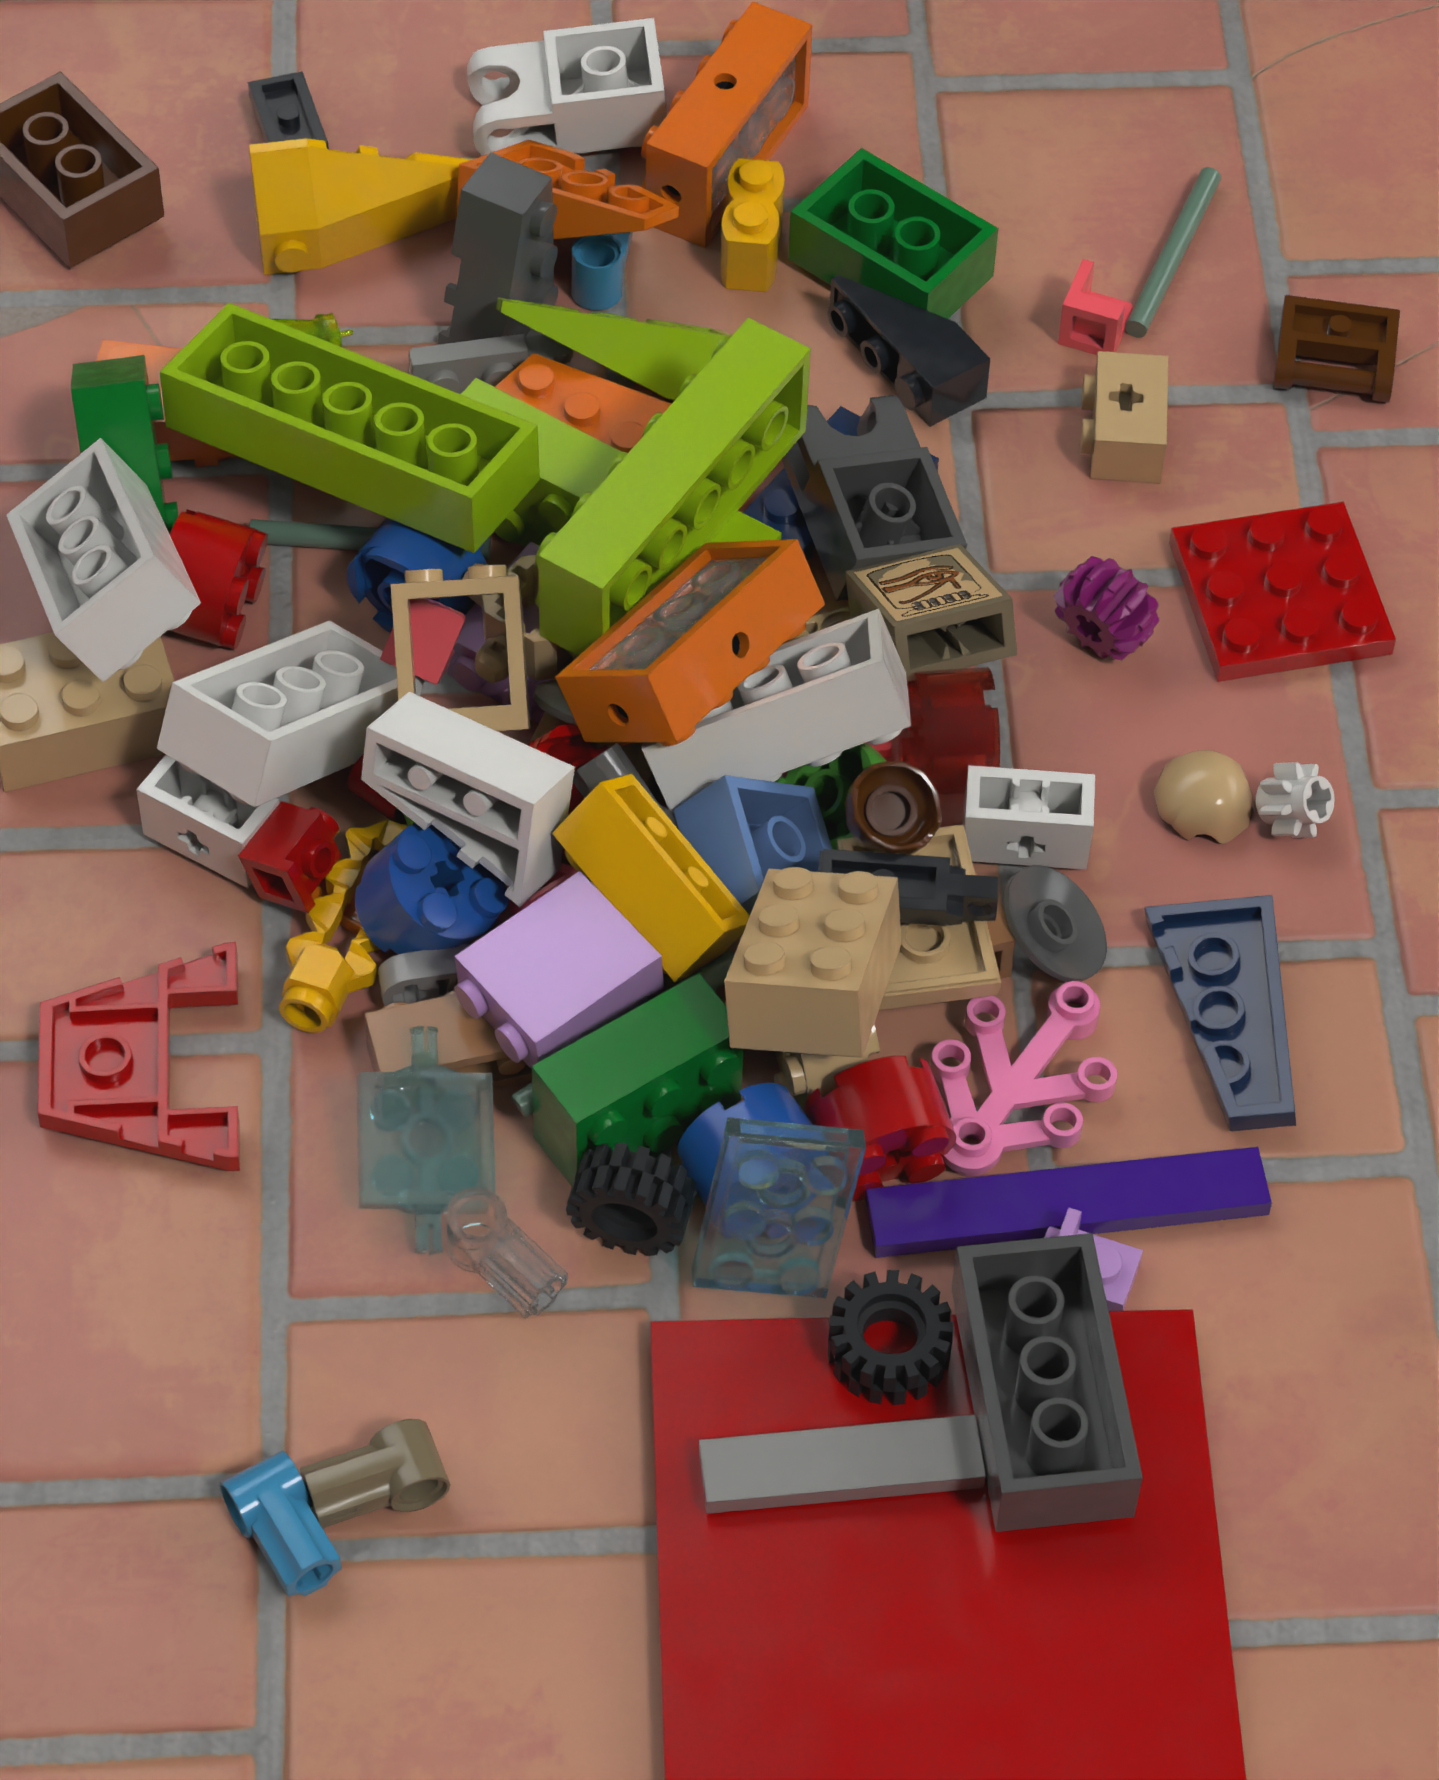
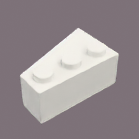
[361,692,575,907]

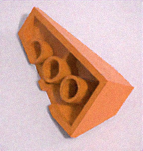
[457,140,679,239]

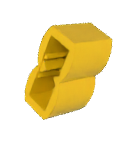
[720,158,785,292]

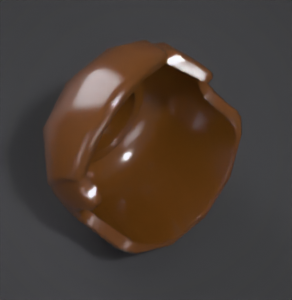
[845,761,942,855]

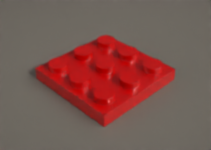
[1169,502,1396,682]

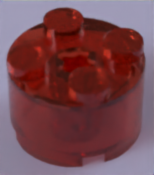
[898,667,1000,795]

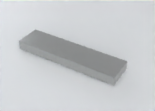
[699,1415,986,1514]

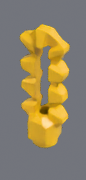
[279,820,408,1033]

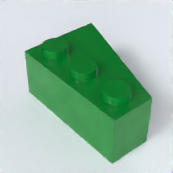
[70,355,179,534]

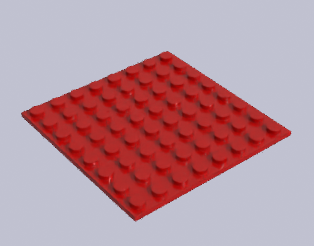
[650,1309,1246,1780]

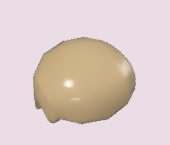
[1153,750,1254,844]

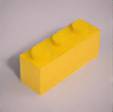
[552,774,750,982]

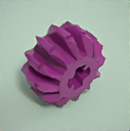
[1054,556,1160,661]

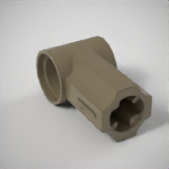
[300,1419,451,1528]

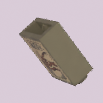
[845,544,1017,682]

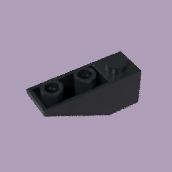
[827,275,990,427]

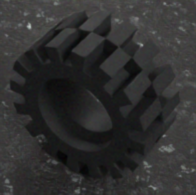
[566,1143,697,1256]
[827,1270,954,1405]

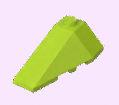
[496,297,732,400]

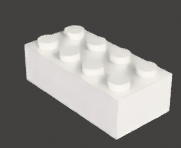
[7,438,201,682]
[642,609,911,813]
[157,620,424,808]

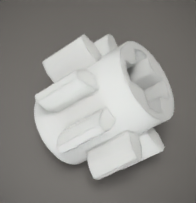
[1256,762,1335,838]

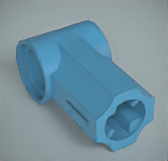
[571,232,633,310]
[219,1451,341,1597]

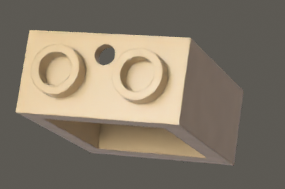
[391,565,530,731]

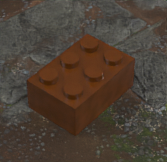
[0,71,165,268]

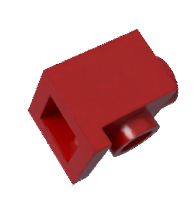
[238,801,341,914]

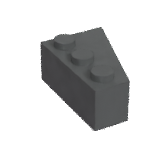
[437,152,558,345]

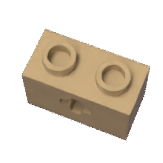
[1080,351,1168,484]

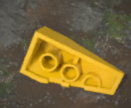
[249,138,472,275]

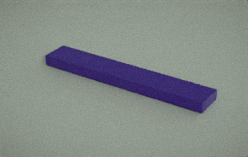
[865,1147,1272,1258]

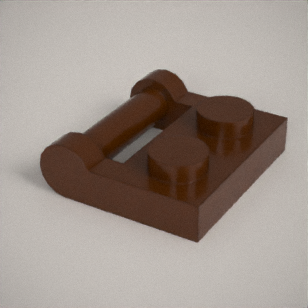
[1273,295,1400,403]

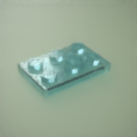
[692,1117,866,1298]

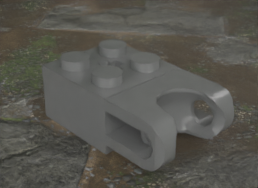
[782,395,967,601]

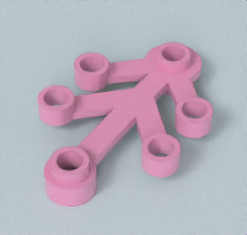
[930,981,1117,1177]

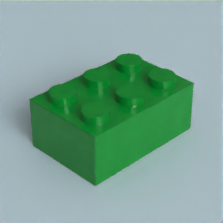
[788,148,998,319]
[532,973,743,1186]

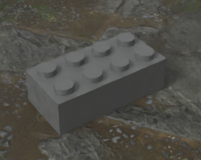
[952,1233,1143,1532]

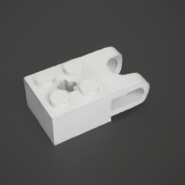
[466,18,667,156]

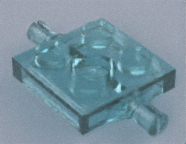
[356,1026,496,1255]

